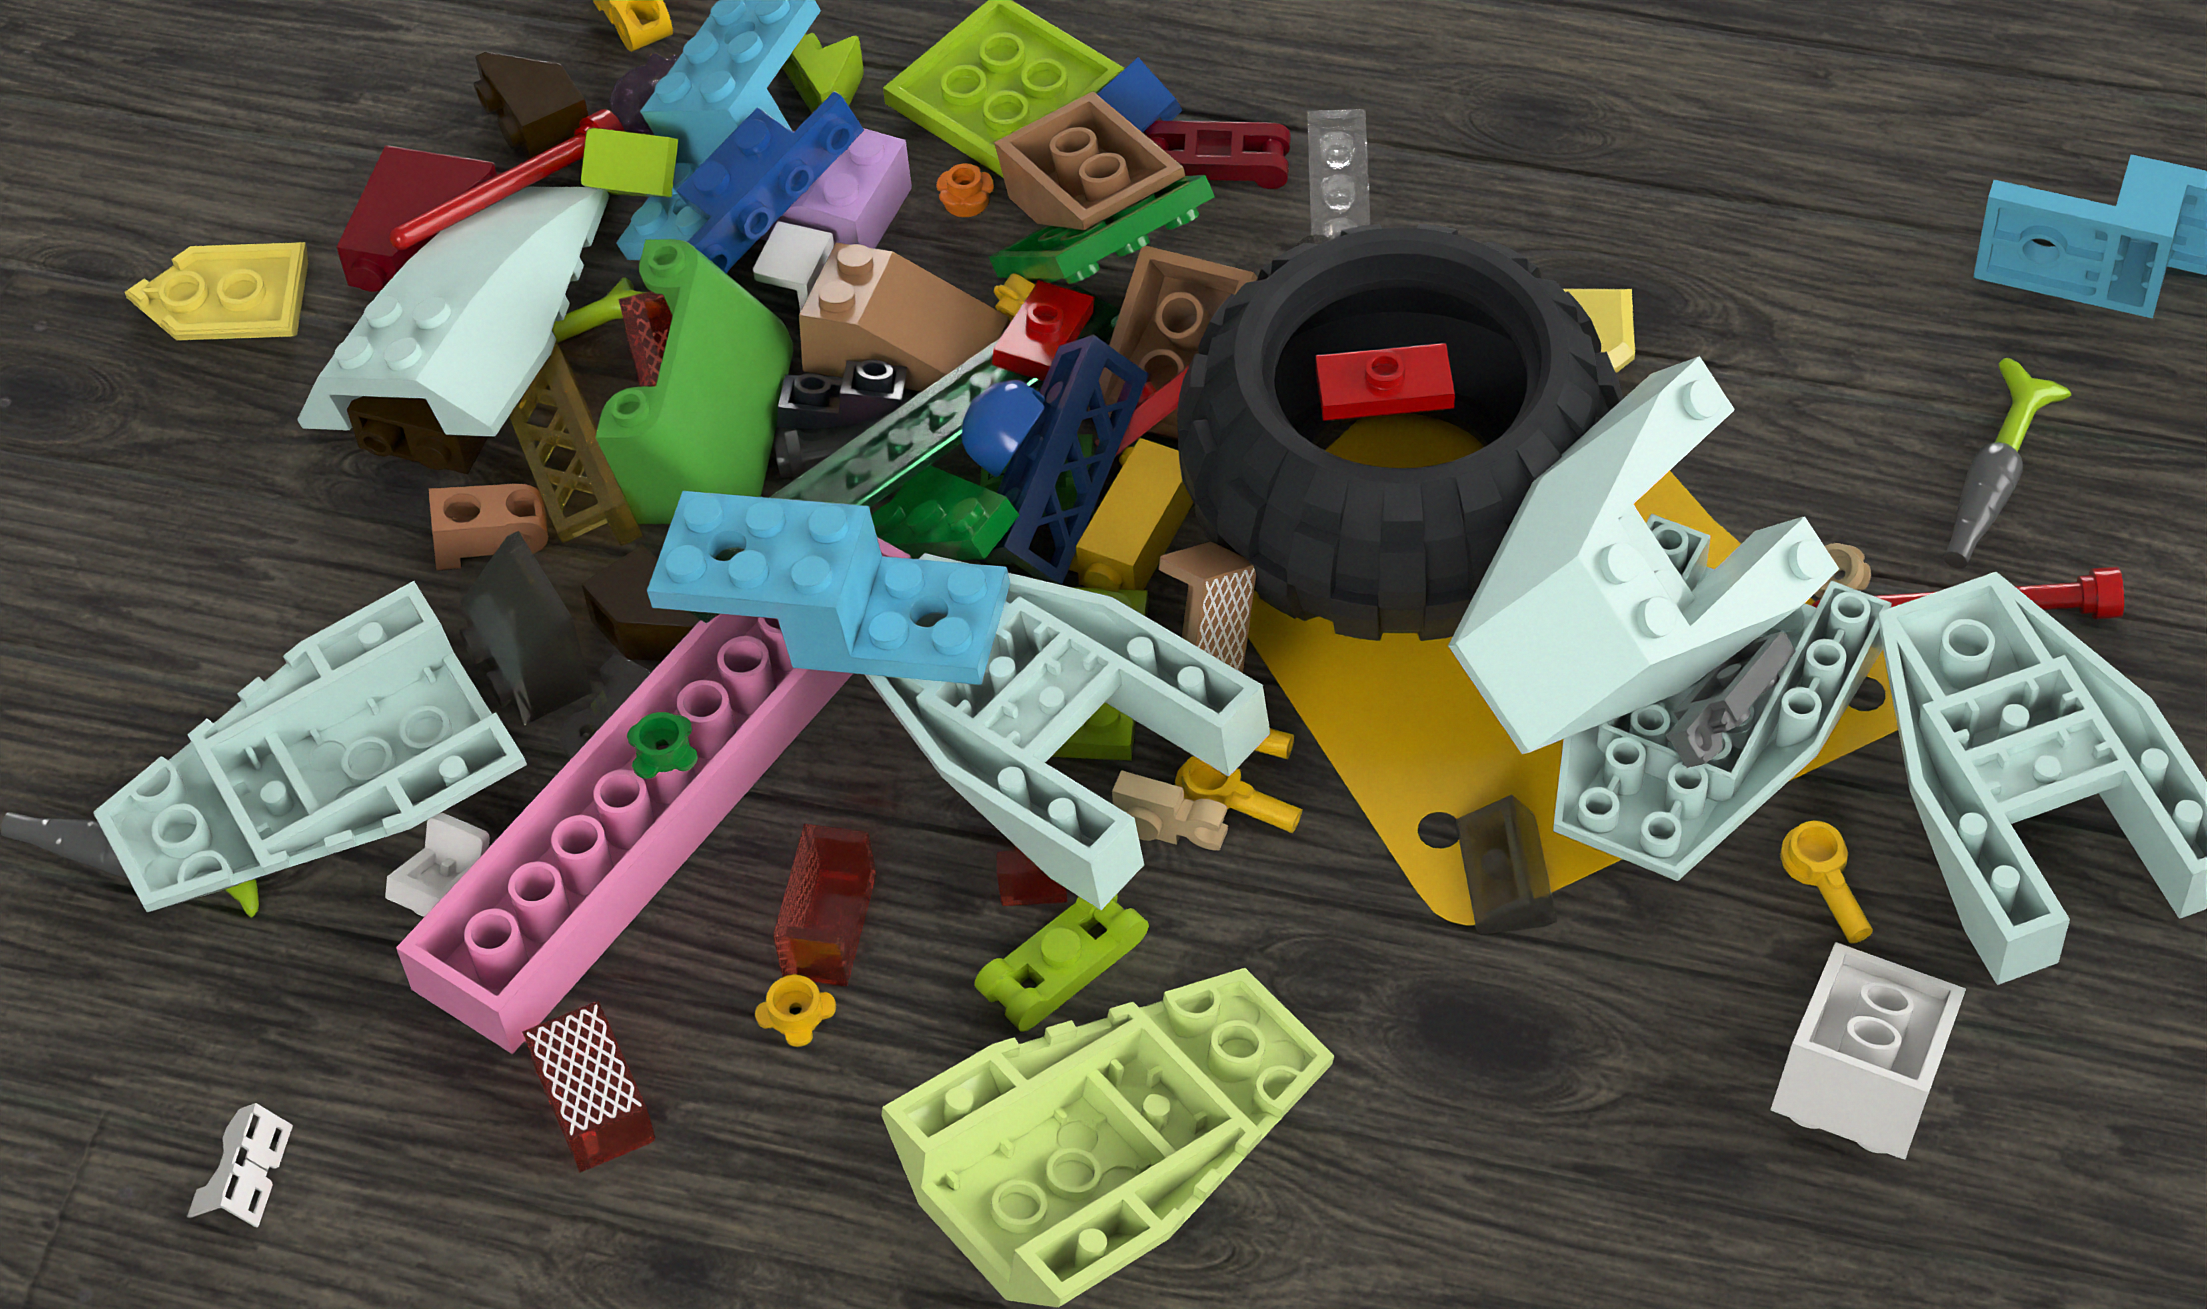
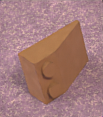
[994,91,1185,230]
[799,242,1009,400]
[1088,246,1258,441]

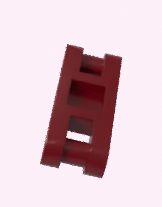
[1143,120,1291,189]

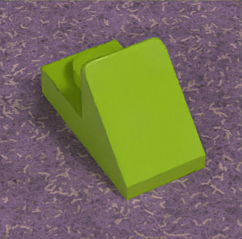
[782,33,864,113]
[581,128,678,198]

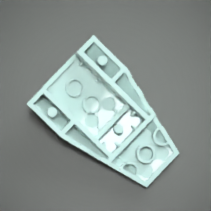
[297,187,609,437]
[93,581,527,912]

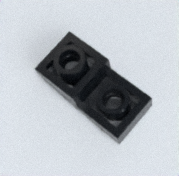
[777,360,907,429]

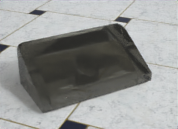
[1455,794,1557,934]

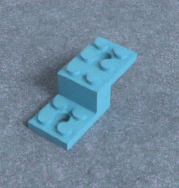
[616,0,821,260]
[1973,155,2207,319]
[647,491,1010,685]

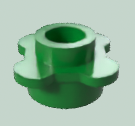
[627,712,698,779]

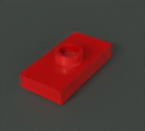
[992,280,1095,381]
[1316,343,1455,421]
[1094,364,1190,455]

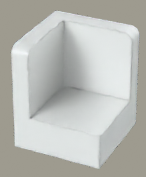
[753,221,834,312]

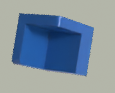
[1097,57,1183,133]

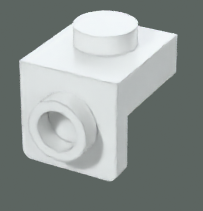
[385,812,490,917]

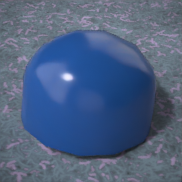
[961,380,1045,477]

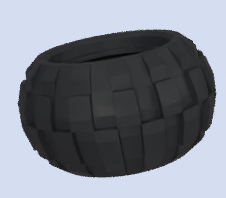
[1177,224,1623,641]

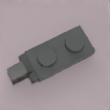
[1666,631,1796,768]

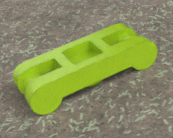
[974,894,1149,1032]

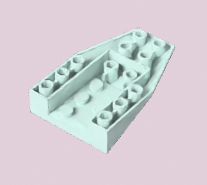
[1553,514,1892,881]

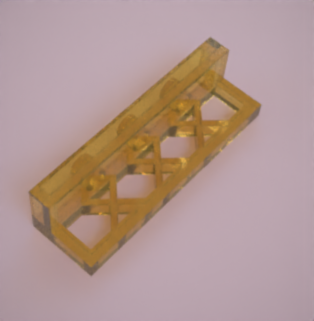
[509,331,643,546]

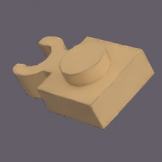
[1112,771,1228,850]

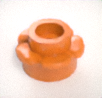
[936,163,994,217]

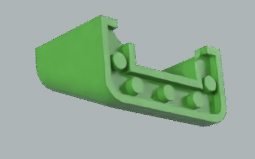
[595,239,793,524]

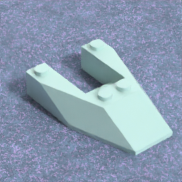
[1448,356,1839,754]
[864,553,1270,910]
[1878,572,2207,985]

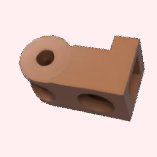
[429,484,548,570]

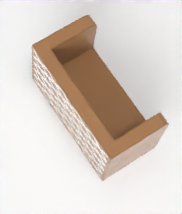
[1159,542,1256,673]

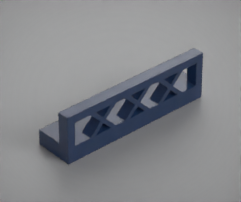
[976,335,1149,585]

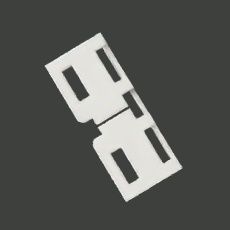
[187,1103,293,1228]

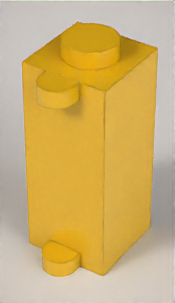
[1069,438,1194,592]

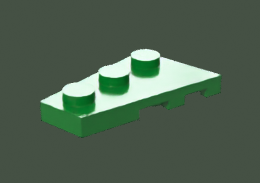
[871,462,1020,560]

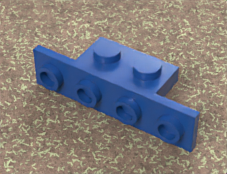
[676,91,864,273]

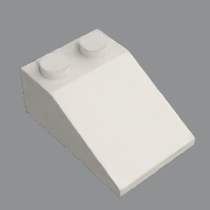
[1771,942,1966,1160]

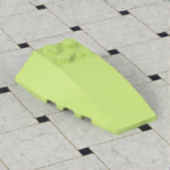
[881,968,1334,1308]

